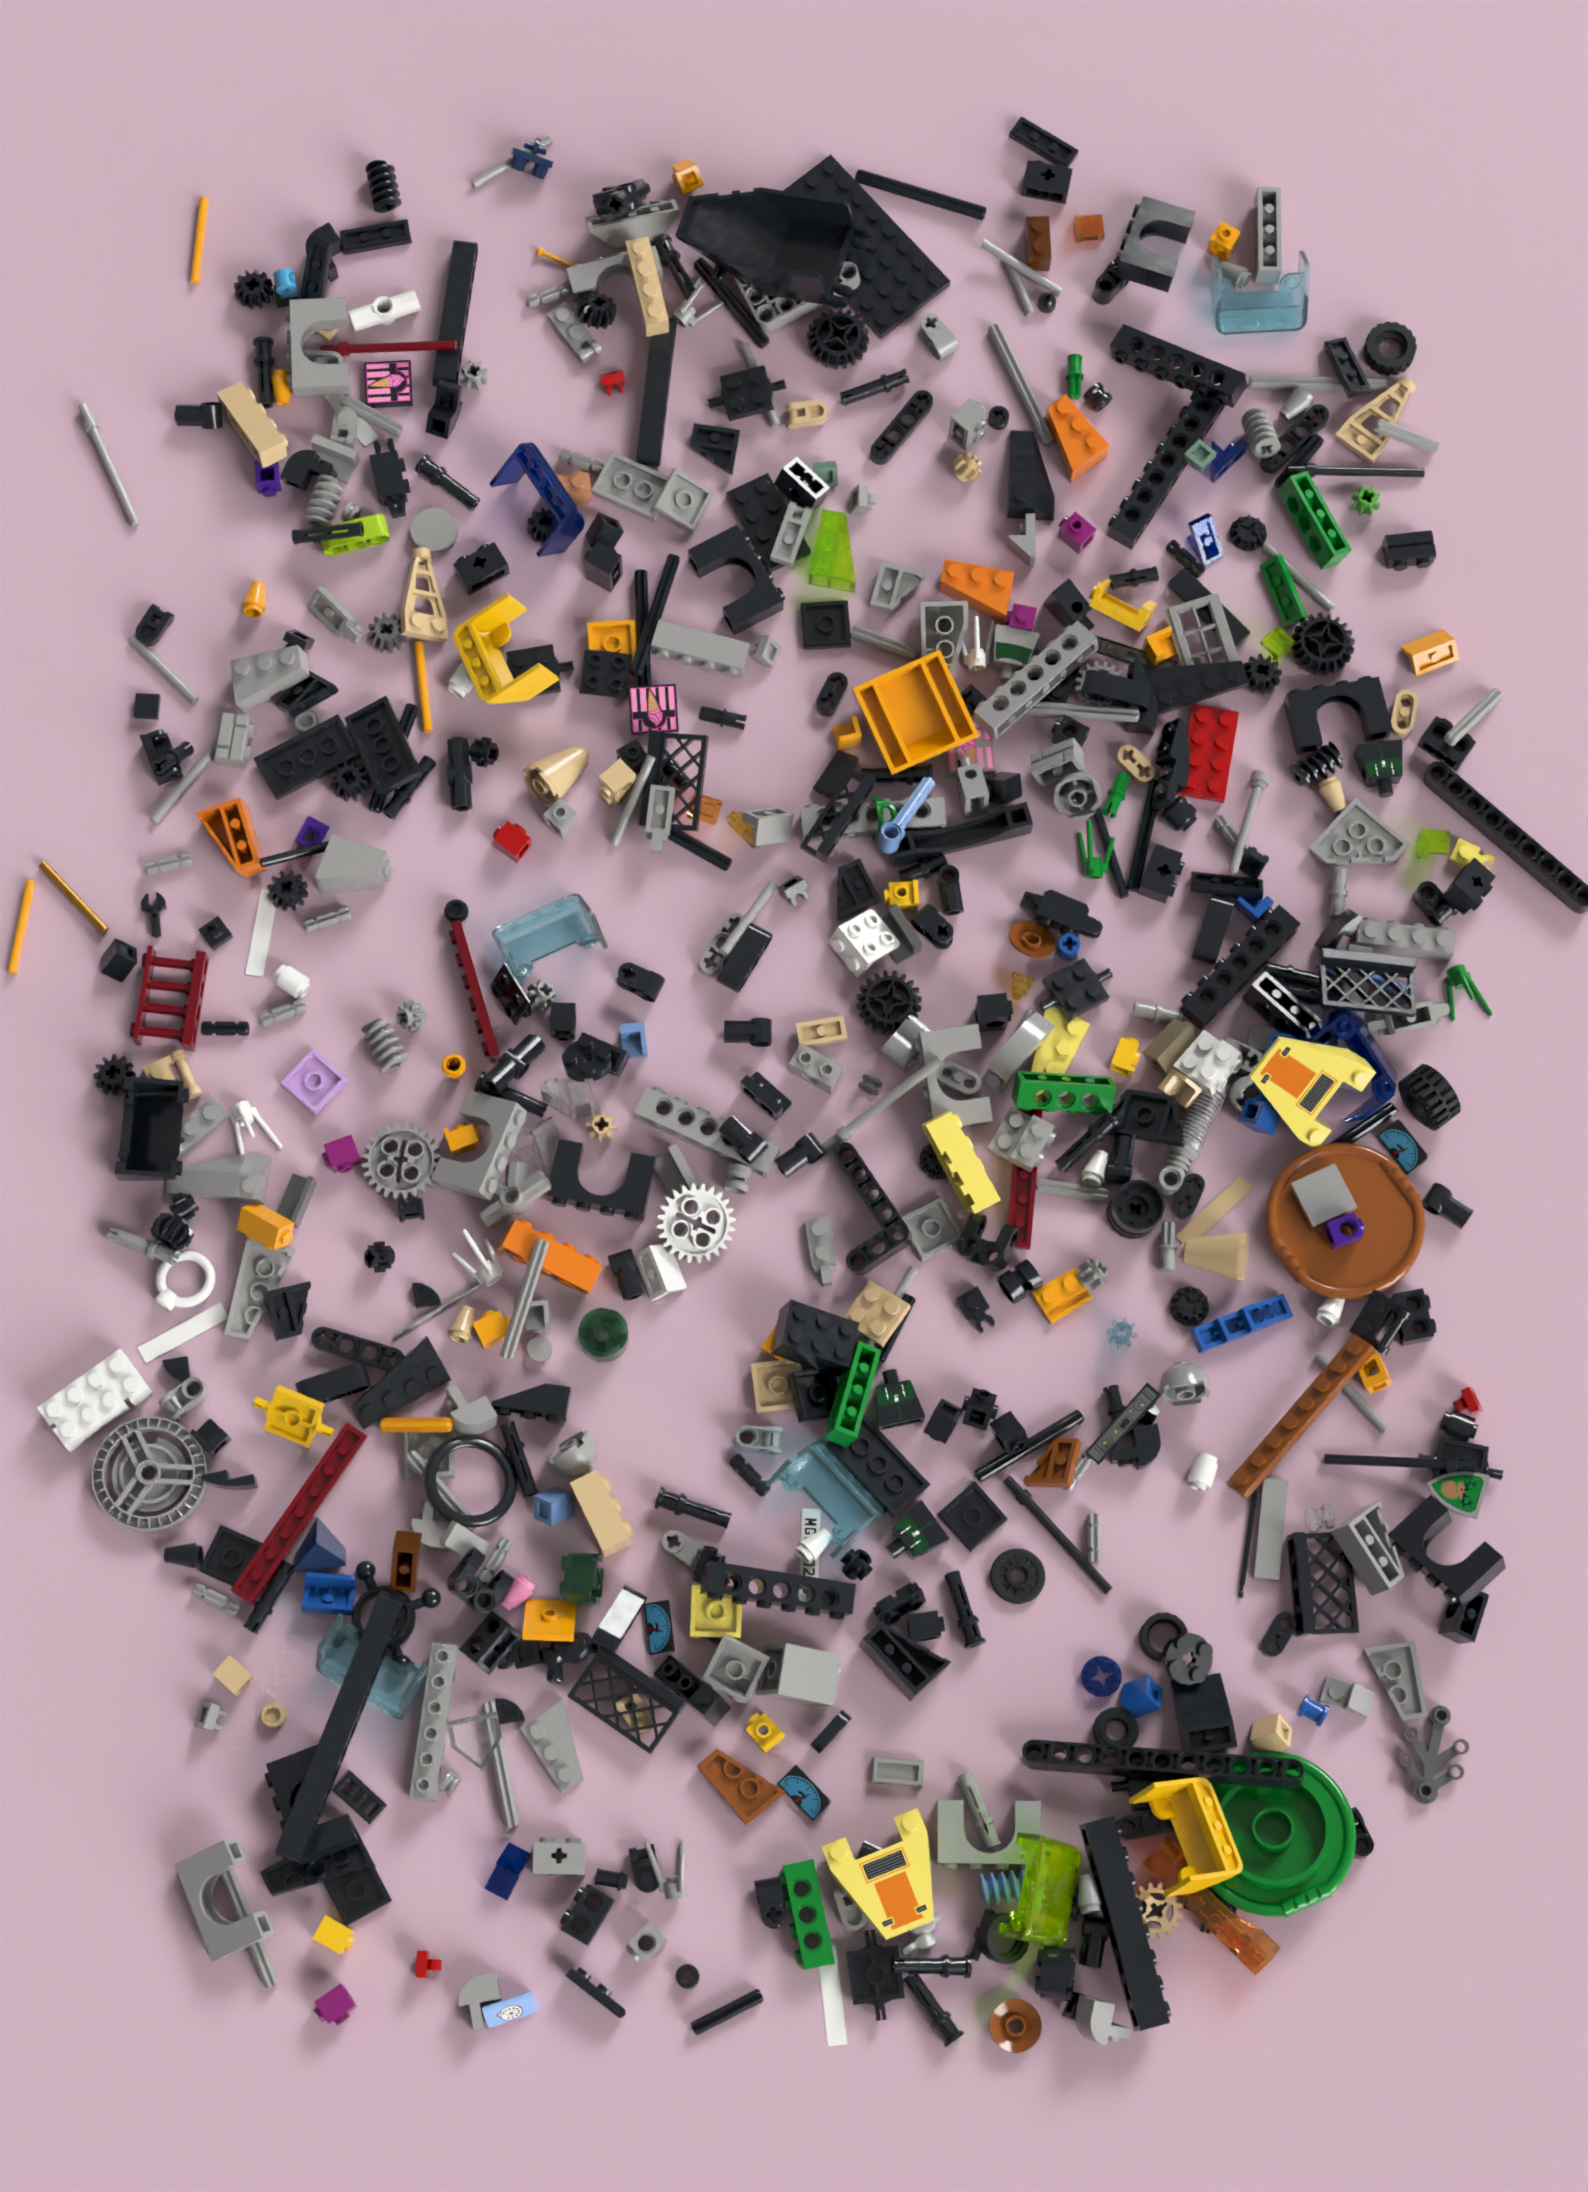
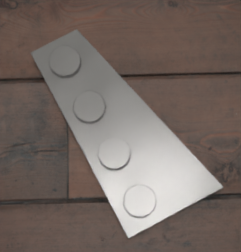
[224,1239,295,1341]

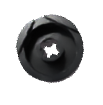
[1035,1945,1076,2002]

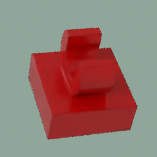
[599,370,625,396]
[1453,1386,1483,1414]
[416,1951,442,1978]

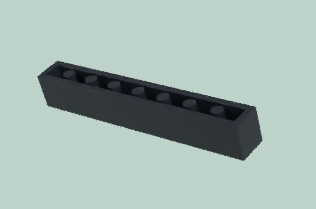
[1079,1816,1171,2031]

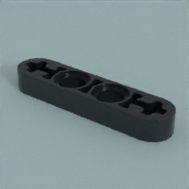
[870,390,933,465]
[1260,404,1329,473]
[311,1327,404,1371]

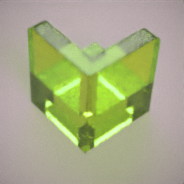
[1260,625,1294,663]
[1416,828,1450,860]

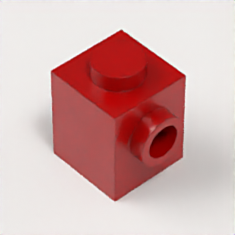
[493,821,532,863]

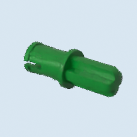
[1065,354,1084,400]
[1101,772,1131,818]

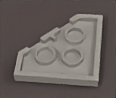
[1308,798,1410,866]

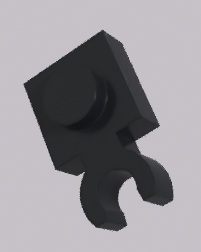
[956,1286,995,1334]
[498,1640,543,1670]

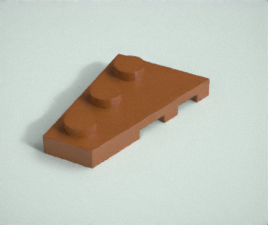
[697,1749,786,1826]

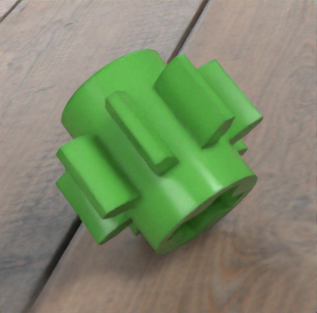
[1351,486,1380,516]

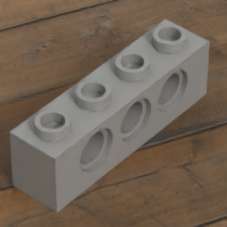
[1254,187,1282,284]

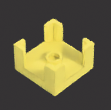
[690,1585,742,1641]

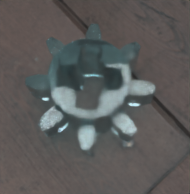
[1106,1317,1138,1349]

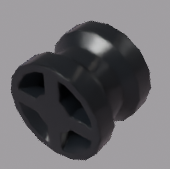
[1083,382,1112,412]

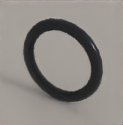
[424,1435,517,1528]

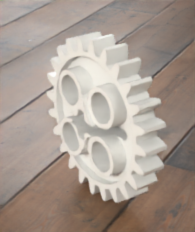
[655,1182,736,1263]

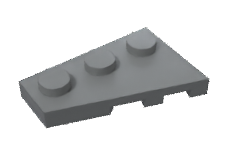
[1363,1641,1428,1721]
[520,1700,584,1794]

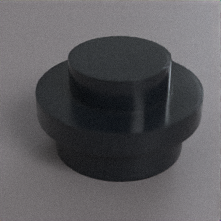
[444,899,469,922]

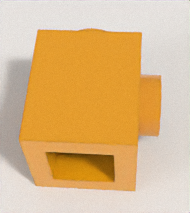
[473,1310,510,1350]

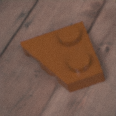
[1023,1438,1081,1488]

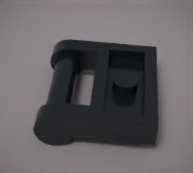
[1349,1289,1412,1355]

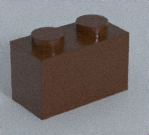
[1024,216,1052,271]
[390,1530,422,1592]

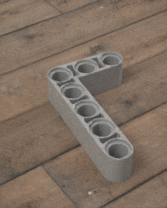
[735,262,860,333]

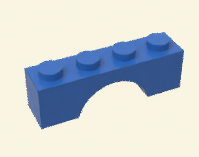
[1238,1031,1298,1135]

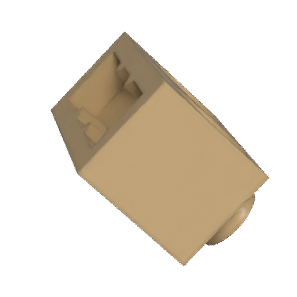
[599,758,637,809]

